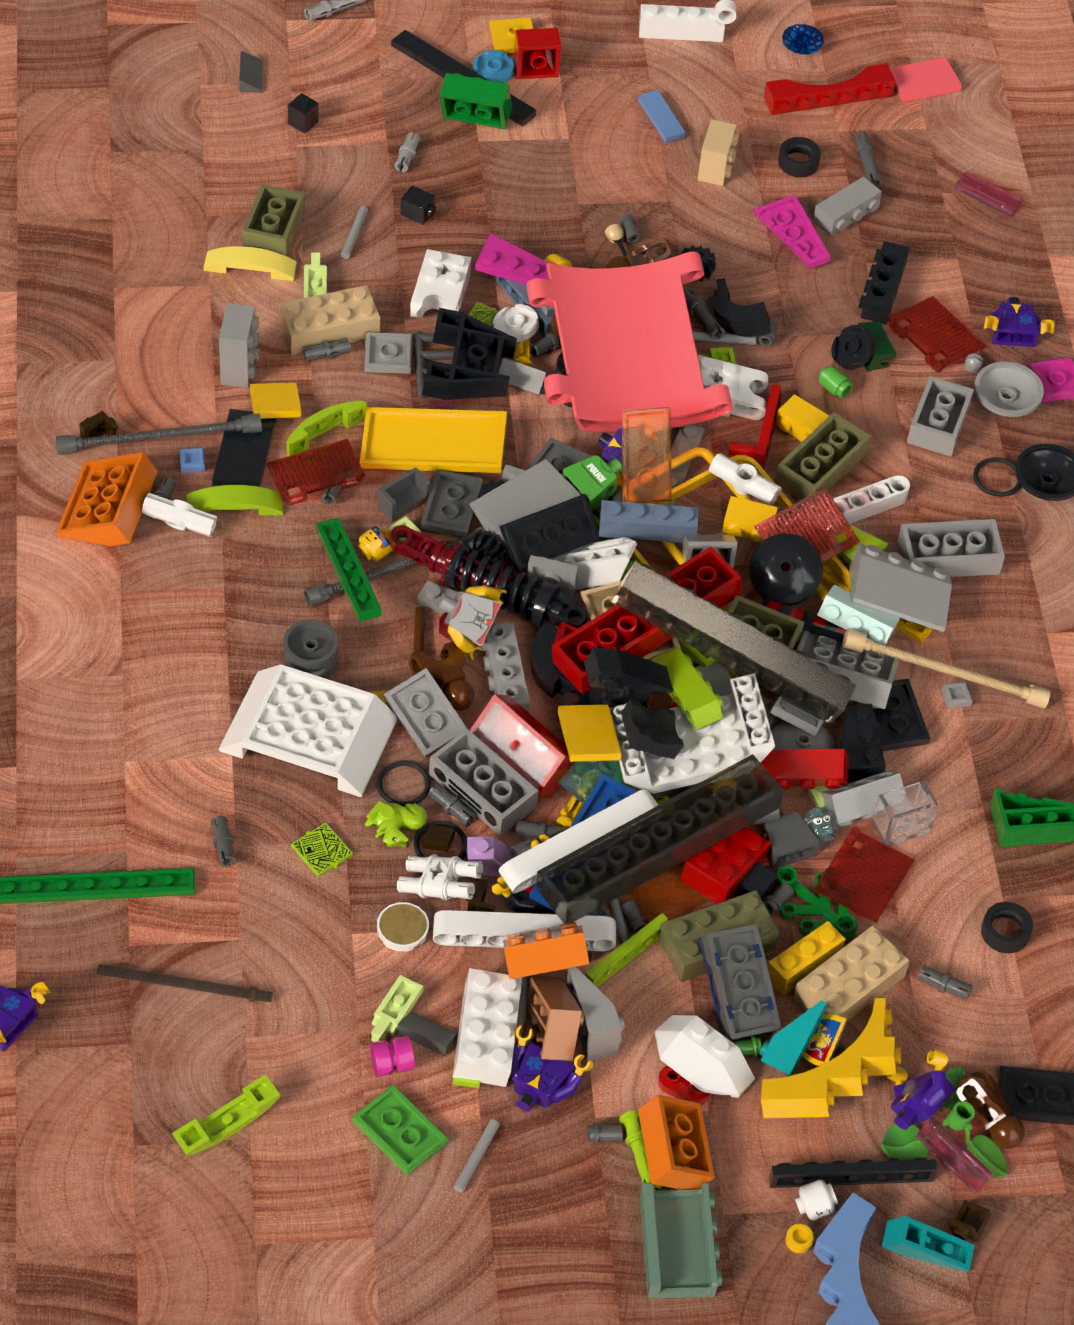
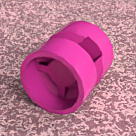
[370,1035,415,1077]

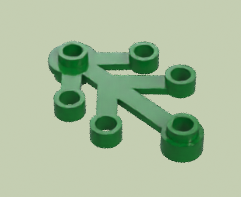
[777,866,858,939]

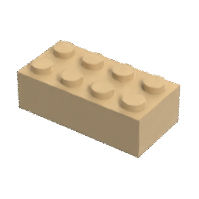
[279,285,380,355]
[793,925,909,1022]

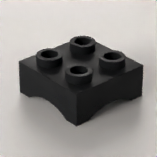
[621,698,684,759]

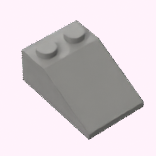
[566,967,625,1061]

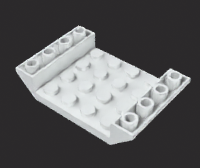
[219,664,398,797]
[609,673,775,794]

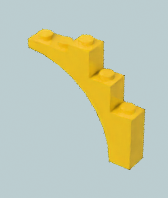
[761,998,902,1118]

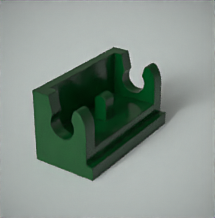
[857,321,897,371]

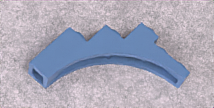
[813,1192,880,1325]

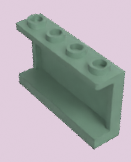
[639,1183,722,1299]

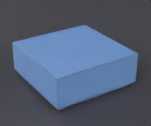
[179,448,205,473]

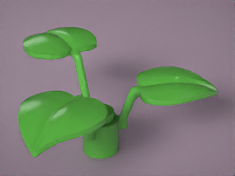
[881,1066,1007,1179]

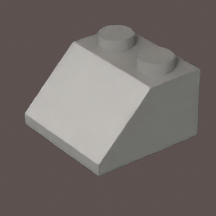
[683,533,737,568]

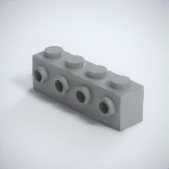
[480,623,530,712]

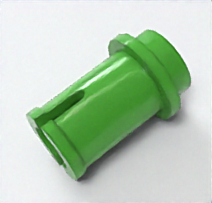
[731,1035,761,1057]

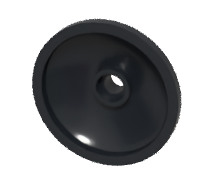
[1015,444,1074,501]
[749,533,823,606]

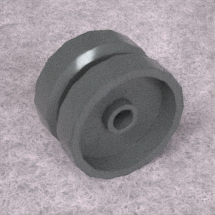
[284,619,338,679]

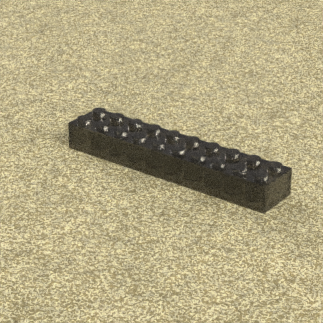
[612,561,857,724]
[537,754,783,924]

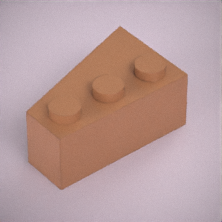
[527,976,584,1061]

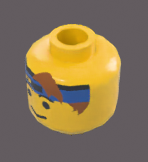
[357,526,393,562]

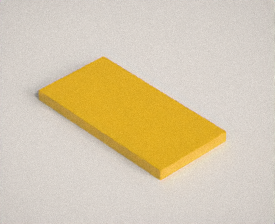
[359,407,507,473]

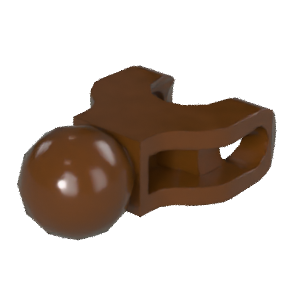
[606,238,672,268]
[409,642,475,711]
[956,1070,1025,1149]

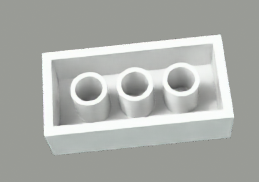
[452,968,522,1087]

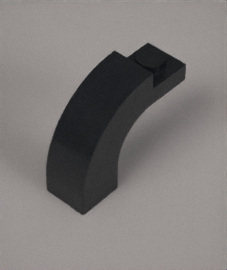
[709,278,771,337]
[531,622,581,698]

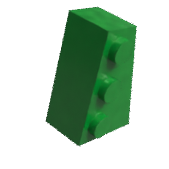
[990,788,1074,847]

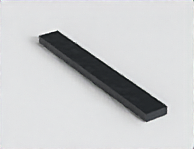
[391,30,537,127]

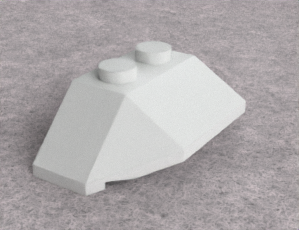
[551,537,637,590]
[655,1015,755,1098]

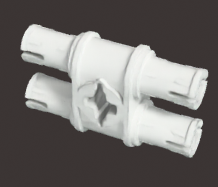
[397,854,483,900]

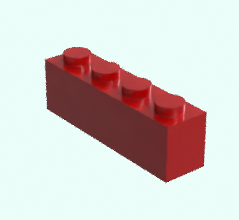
[742,749,849,790]

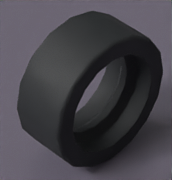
[778,137,821,177]
[981,901,1033,954]

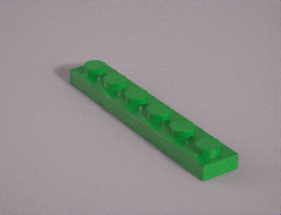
[316,518,382,622]

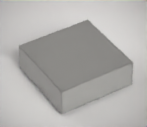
[941,681,973,709]

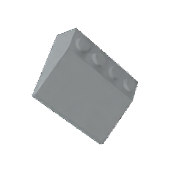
[469,459,580,566]
[849,544,952,632]
[789,630,902,709]

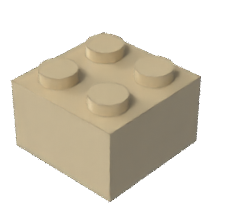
[698,119,739,186]

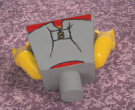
[437,585,506,660]

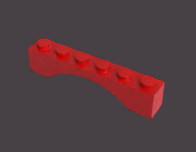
[764,63,895,115]

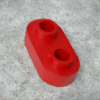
[658,1066,710,1105]

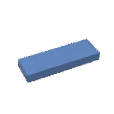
[638,90,686,143]

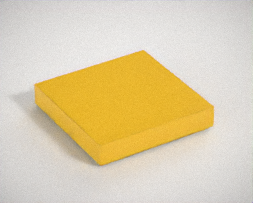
[250,383,301,419]

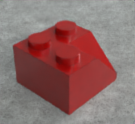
[514,28,561,79]

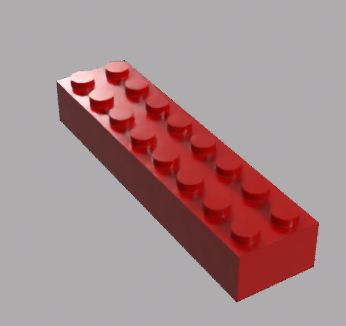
[552,546,741,695]

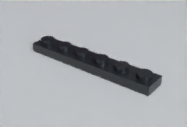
[769,1157,937,1188]

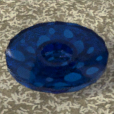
[782,24,824,55]

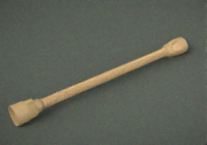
[842,628,1051,709]

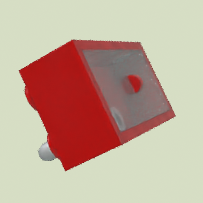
[469,694,576,798]

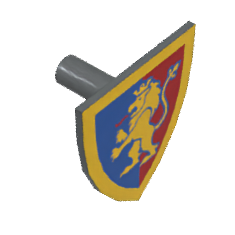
[803,1014,848,1066]

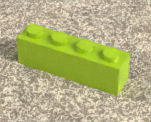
[651,647,723,730]

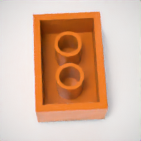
[503,922,590,979]
[638,1095,715,1190]

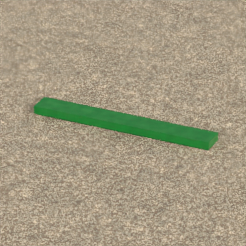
[0,868,195,904]

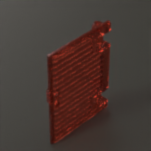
[888,296,986,373]
[267,439,365,506]
[754,487,860,572]
[814,826,915,923]

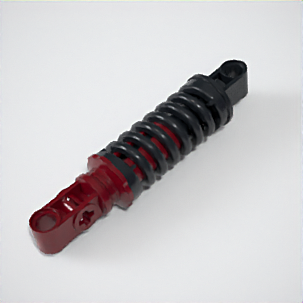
[390,525,587,628]

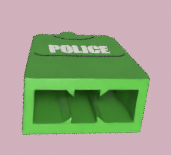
[563,455,623,512]

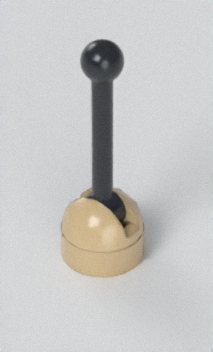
[605,224,627,256]

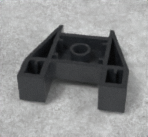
[422,308,517,400]
[556,647,673,729]

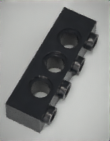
[858,241,910,325]

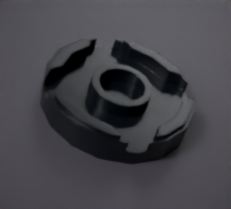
[831,325,875,370]

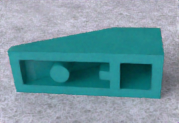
[760,1000,828,1076]
[882,1216,974,1272]

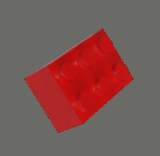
[680,816,771,904]

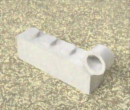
[639,0,736,42]

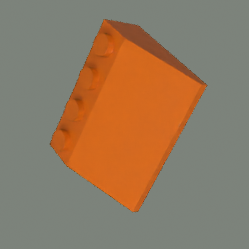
[56,452,158,546]

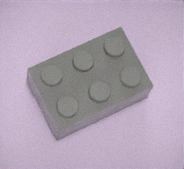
[219,303,260,388]
[907,376,974,456]

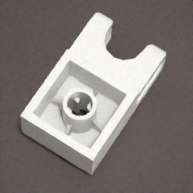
[410,249,471,318]
[698,355,768,420]

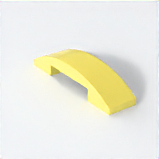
[204,246,297,281]

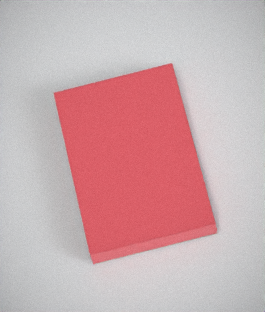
[890,57,962,102]

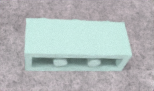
[817,585,900,645]

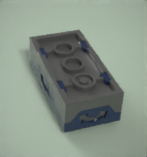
[698,924,782,1041]

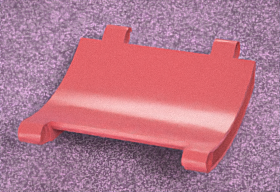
[526,252,733,433]

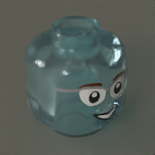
[803,807,839,847]

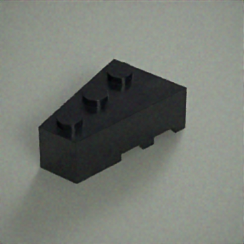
[839,704,886,783]

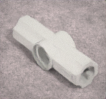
[709,453,781,505]
[141,493,217,537]

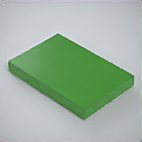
[352,1085,449,1176]

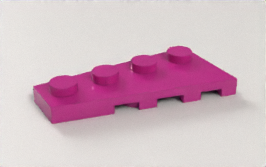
[754,194,830,269]
[475,233,549,285]

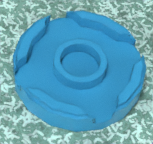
[472,50,515,83]

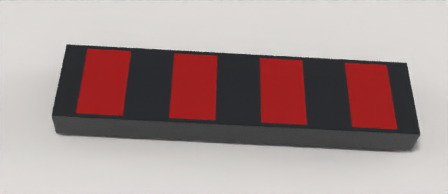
[761,598,846,642]

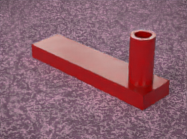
[729,385,781,470]

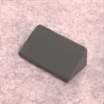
[239,51,263,93]
[397,1012,458,1056]

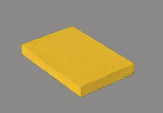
[558,705,621,762]

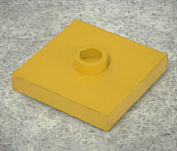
[489,17,533,54]

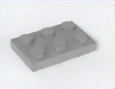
[384,668,467,758]

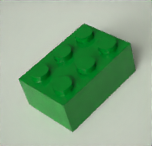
[439,73,512,130]

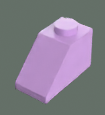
[466,837,513,876]

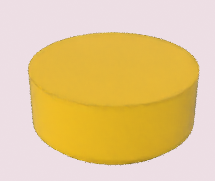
[785,1224,814,1253]

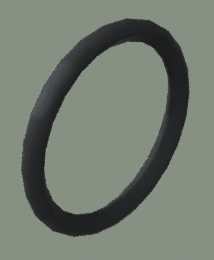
[973,457,1021,497]
[377,761,431,807]
[413,821,467,859]

